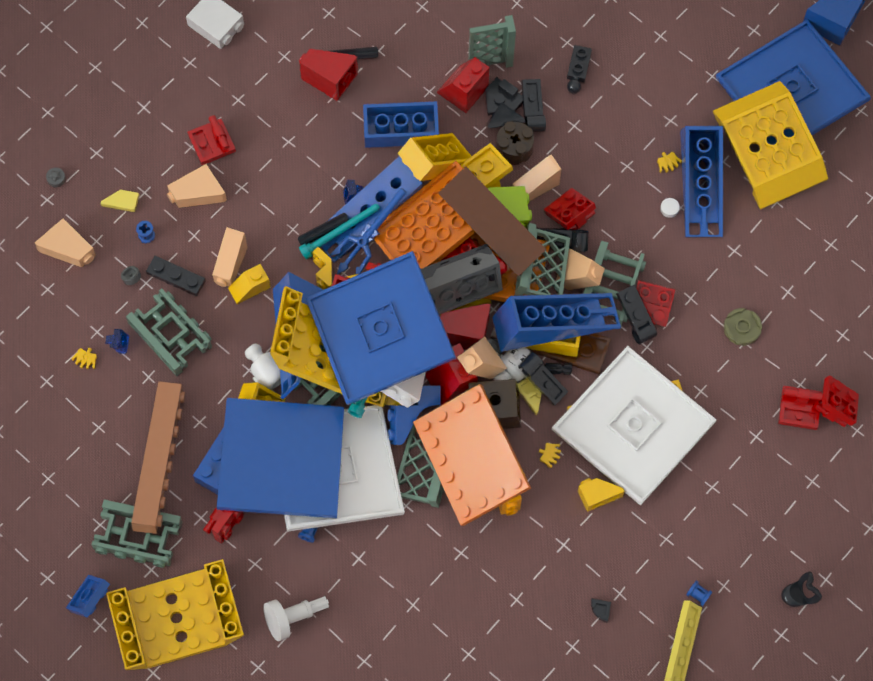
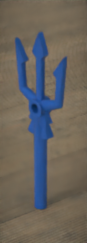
[329,188,407,275]

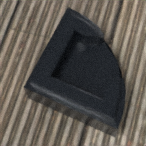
[591,598,611,623]

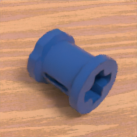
[136,221,155,243]
[298,527,320,543]
[686,580,713,606]

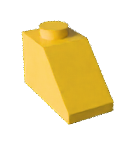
[228,264,271,305]
[238,382,286,402]
[578,478,625,512]

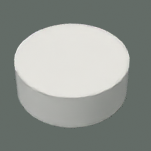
[660,198,680,218]

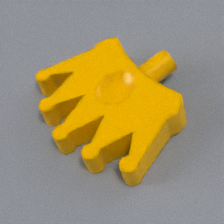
[657,152,682,173]
[71,348,97,369]
[539,443,561,468]

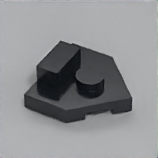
[485,77,523,115]

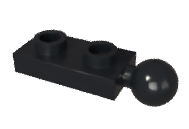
[567,45,592,94]

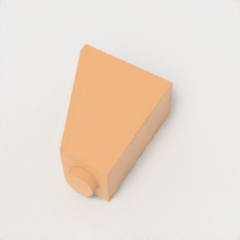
[512,155,561,202]
[167,164,227,208]
[35,219,96,267]
[212,227,248,287]
[556,248,605,290]
[457,337,507,379]

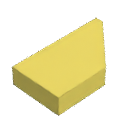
[101,190,139,212]
[517,378,542,415]

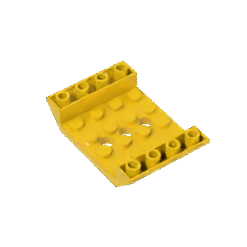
[712,81,828,210]
[270,286,378,396]
[106,559,244,670]

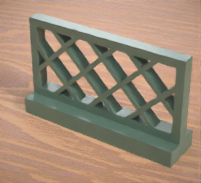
[468,15,516,68]
[515,223,570,296]
[397,425,444,508]

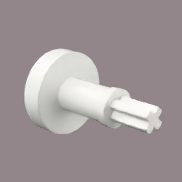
[264,596,329,641]

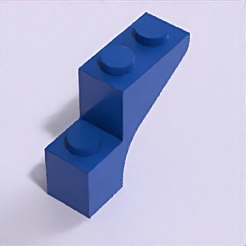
[388,385,440,445]

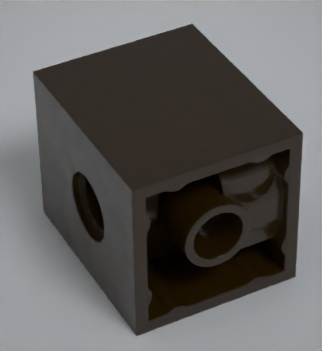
[466,379,521,429]

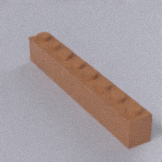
[131,382,186,534]

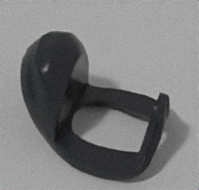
[781,571,822,607]

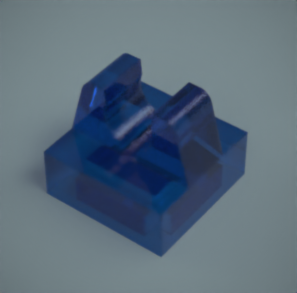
[343,180,364,205]
[105,329,129,354]

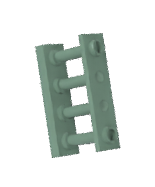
[583,241,646,327]

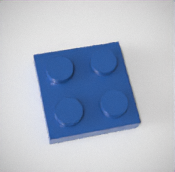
[66,575,110,618]

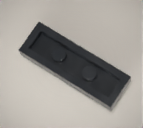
[146,256,206,296]

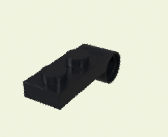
[521,79,546,132]
[536,228,589,252]
[616,285,657,345]
[518,352,568,405]

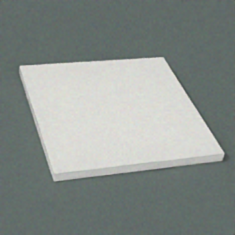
[551,346,717,506]
[284,405,405,532]

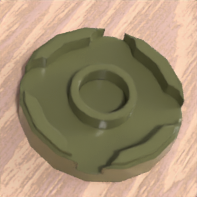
[723,308,762,346]

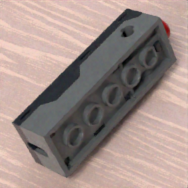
[421,244,507,315]

